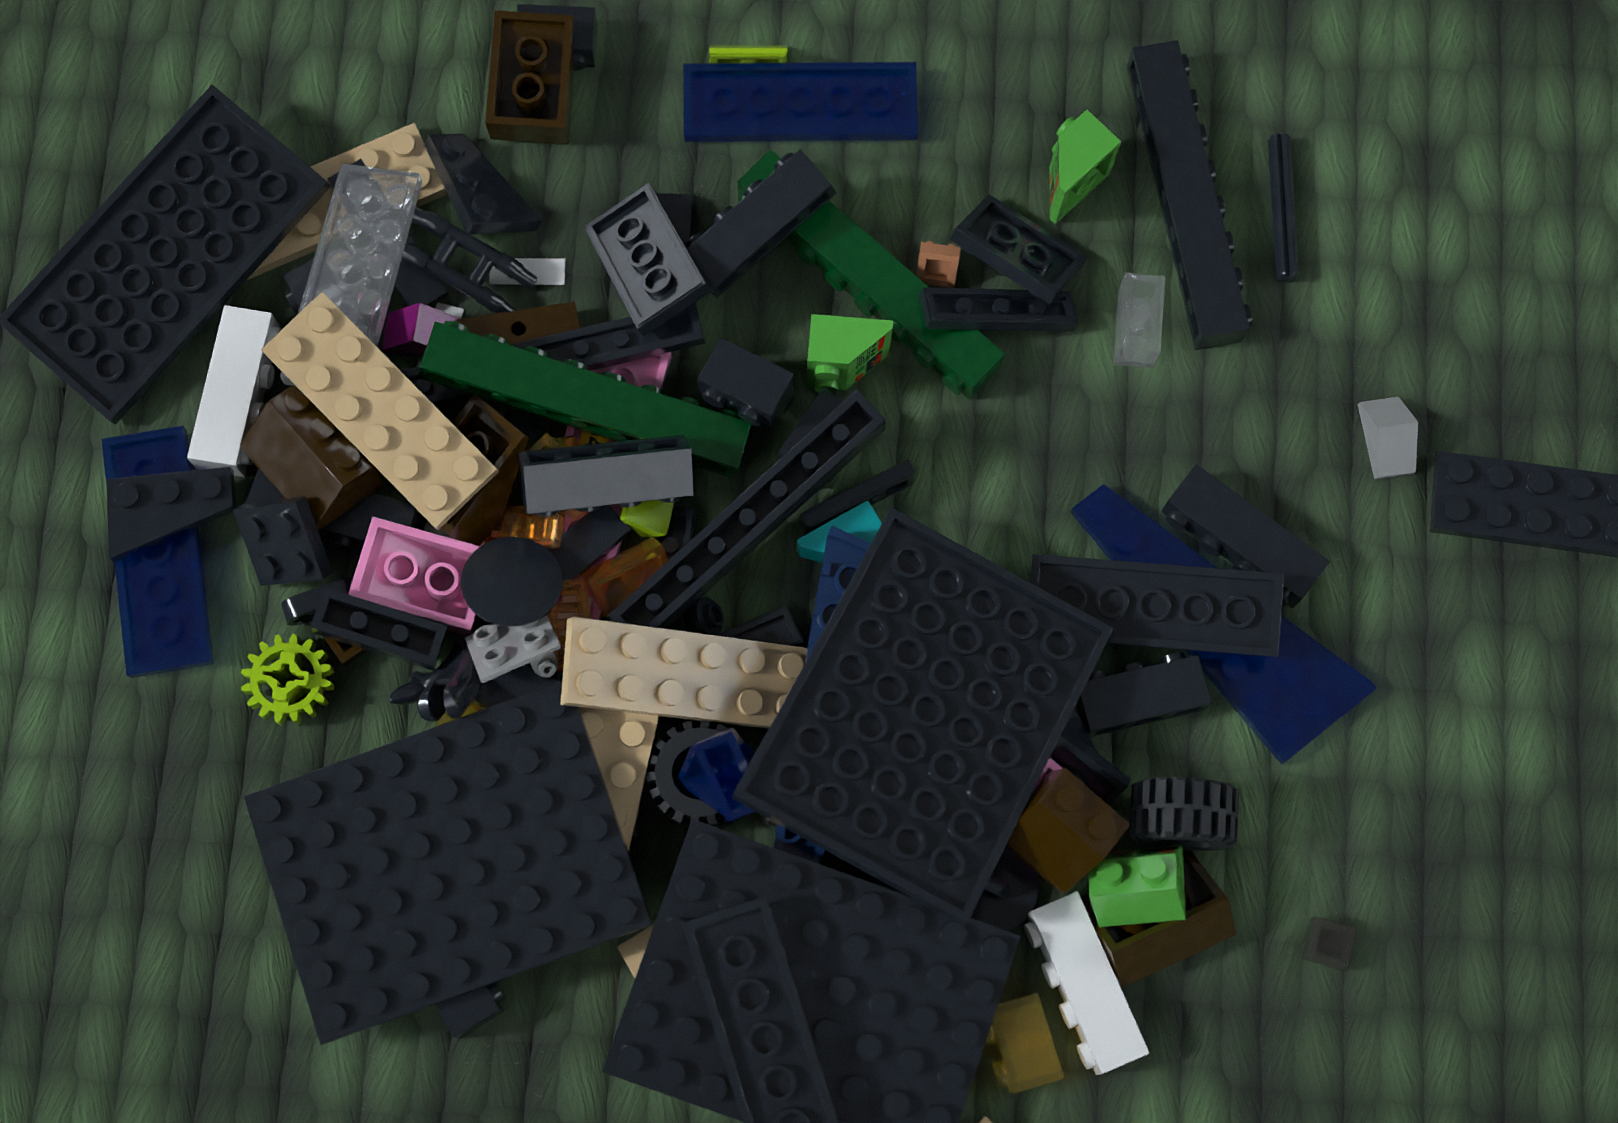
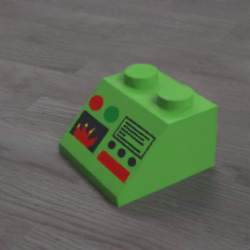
[1049,110,1121,224]
[806,314,893,393]
[1089,845,1185,927]

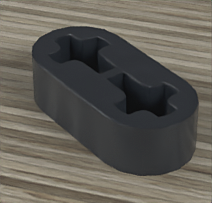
[281,578,353,626]

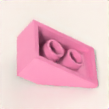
[348,517,480,635]

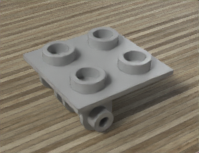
[464,614,561,683]

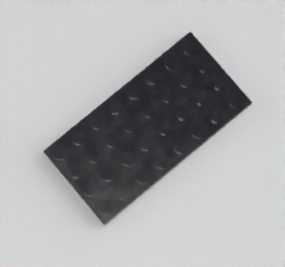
[0,84,331,425]

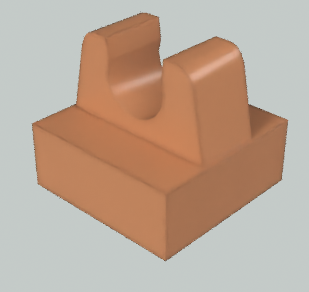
[916,241,961,288]

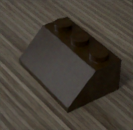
[240,384,382,530]
[1081,850,1236,988]

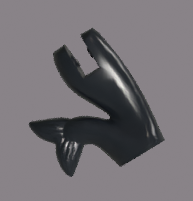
[389,634,483,722]

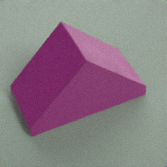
[382,303,460,357]

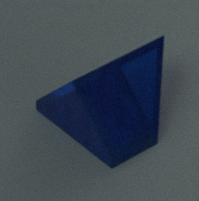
[675,728,755,822]

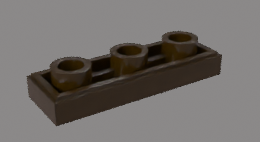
[455,301,580,345]

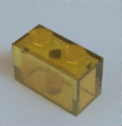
[986,993,1064,1094]

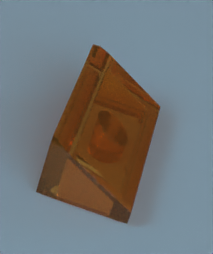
[581,537,669,617]

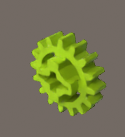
[241,634,335,726]

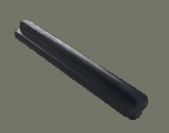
[1268,133,1299,282]

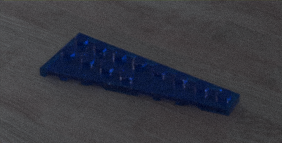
[1071,484,1377,765]

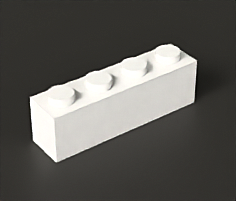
[187,305,282,477]
[1024,891,1149,1075]

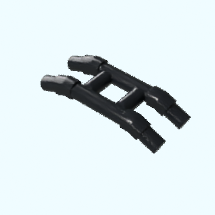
[386,206,538,313]

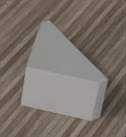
[1358,397,1418,480]

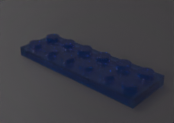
[683,62,918,142]
[102,426,214,678]

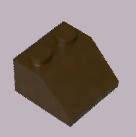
[1006,768,1130,894]

